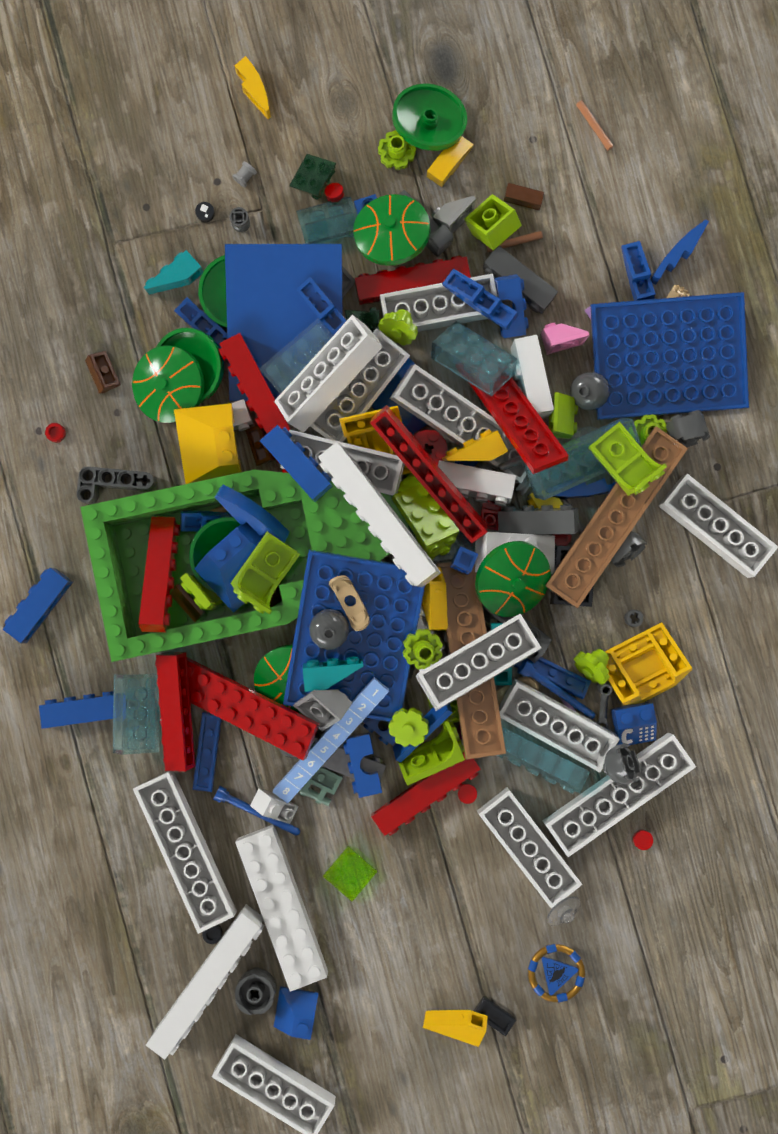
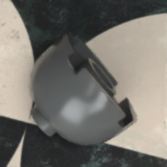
[570,372,610,410]
[611,531,647,568]
[309,609,349,650]
[603,743,640,785]

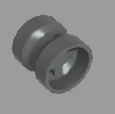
[229,207,250,232]

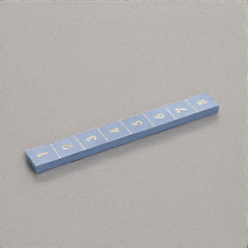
[273,677,389,804]

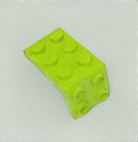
[588,421,667,496]
[392,483,459,560]
[230,531,300,614]
[180,573,224,611]
[398,716,465,786]

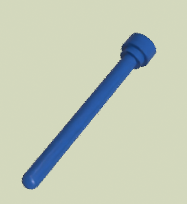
[517,660,596,719]
[213,786,300,836]

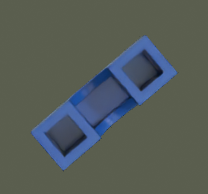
[494,274,529,338]
[343,733,382,798]

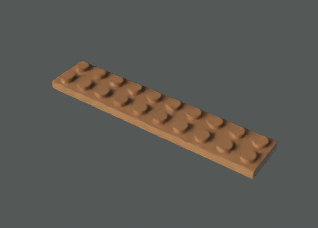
[545,426,688,608]
[436,562,506,760]

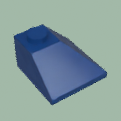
[273,986,319,1040]

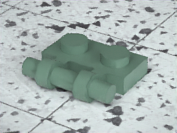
[299,766,343,806]

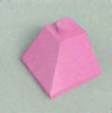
[541,323,589,355]

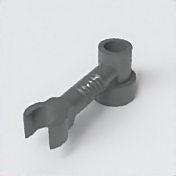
[596,680,613,729]

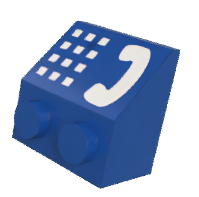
[610,702,657,745]

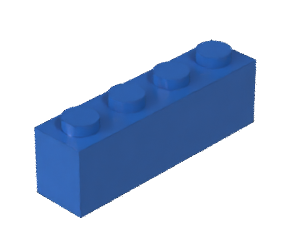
[260,425,333,502]
[2,568,73,643]
[39,691,123,729]

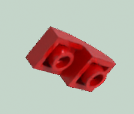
[480,500,502,531]

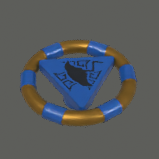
[528,944,585,1003]

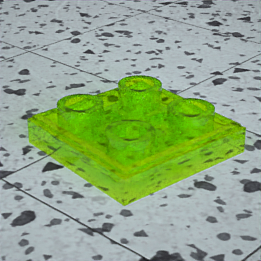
[323,846,377,902]

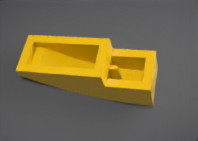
[234,56,271,119]
[426,136,474,187]

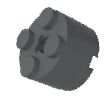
[666,410,710,447]
[235,967,277,1015]

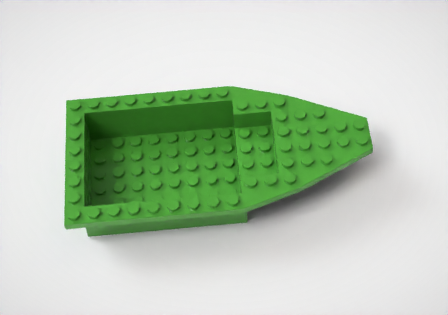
[80,469,409,662]

